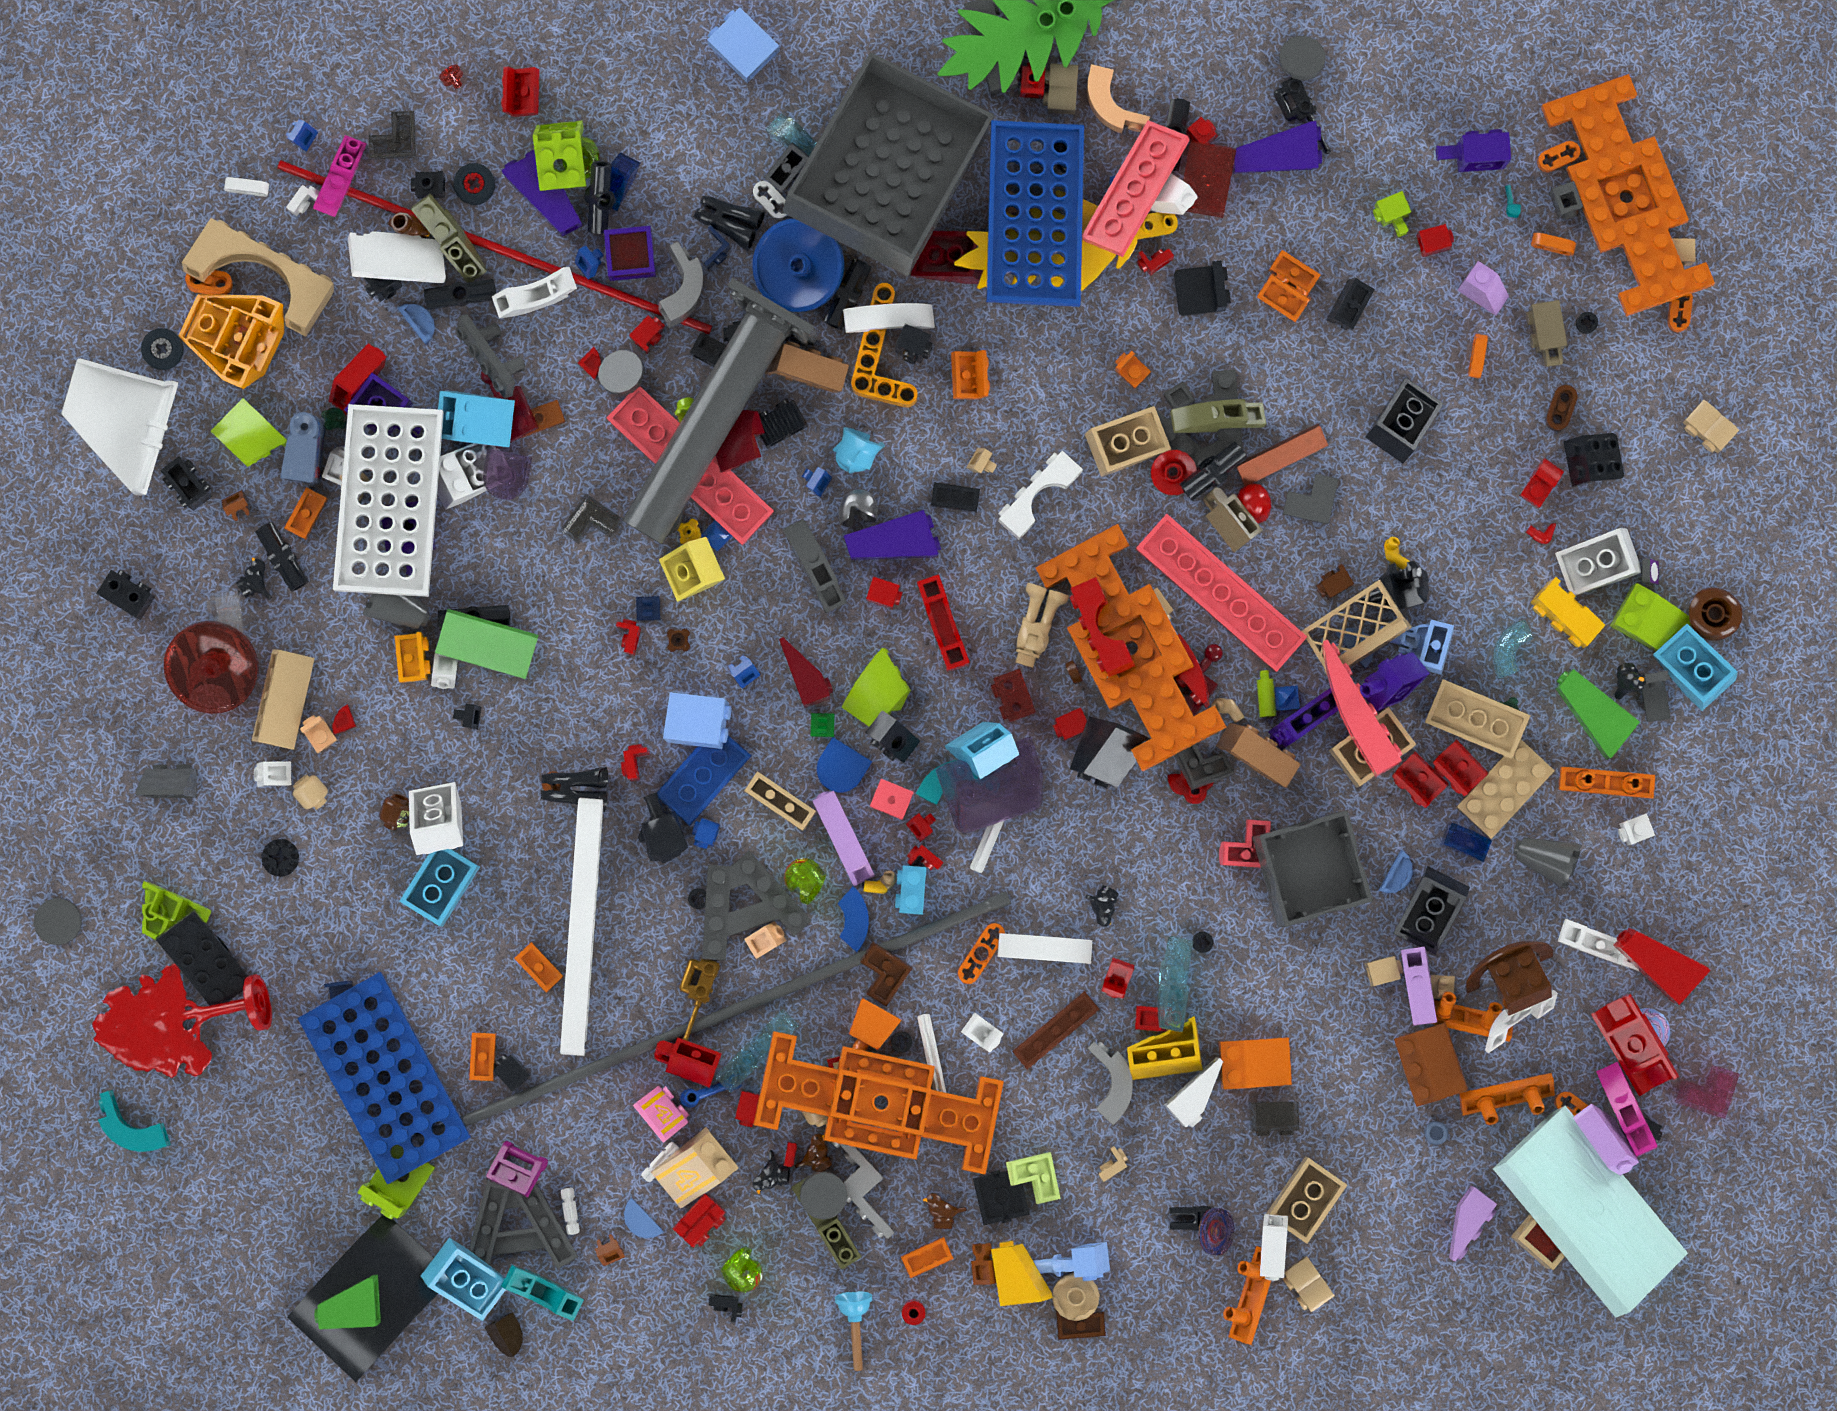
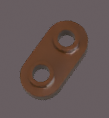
[1545,385,1578,431]

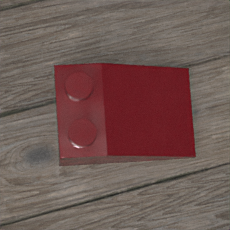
[911,231,983,284]
[779,637,833,709]

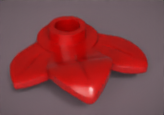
[1167,771,1214,804]

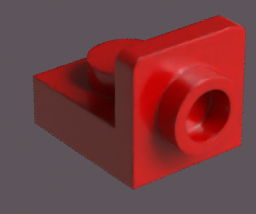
[1136,248,1174,276]
[616,619,641,656]
[907,845,944,870]
[1135,1006,1174,1032]

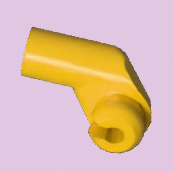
[1384,536,1410,569]

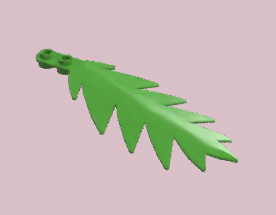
[938,0,1114,93]

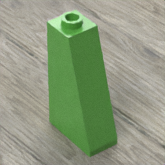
[1556,669,1640,760]

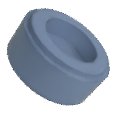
[1424,1121,1448,1145]

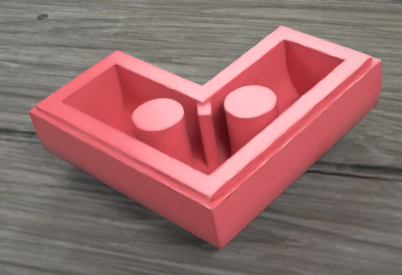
[1219,820,1271,868]

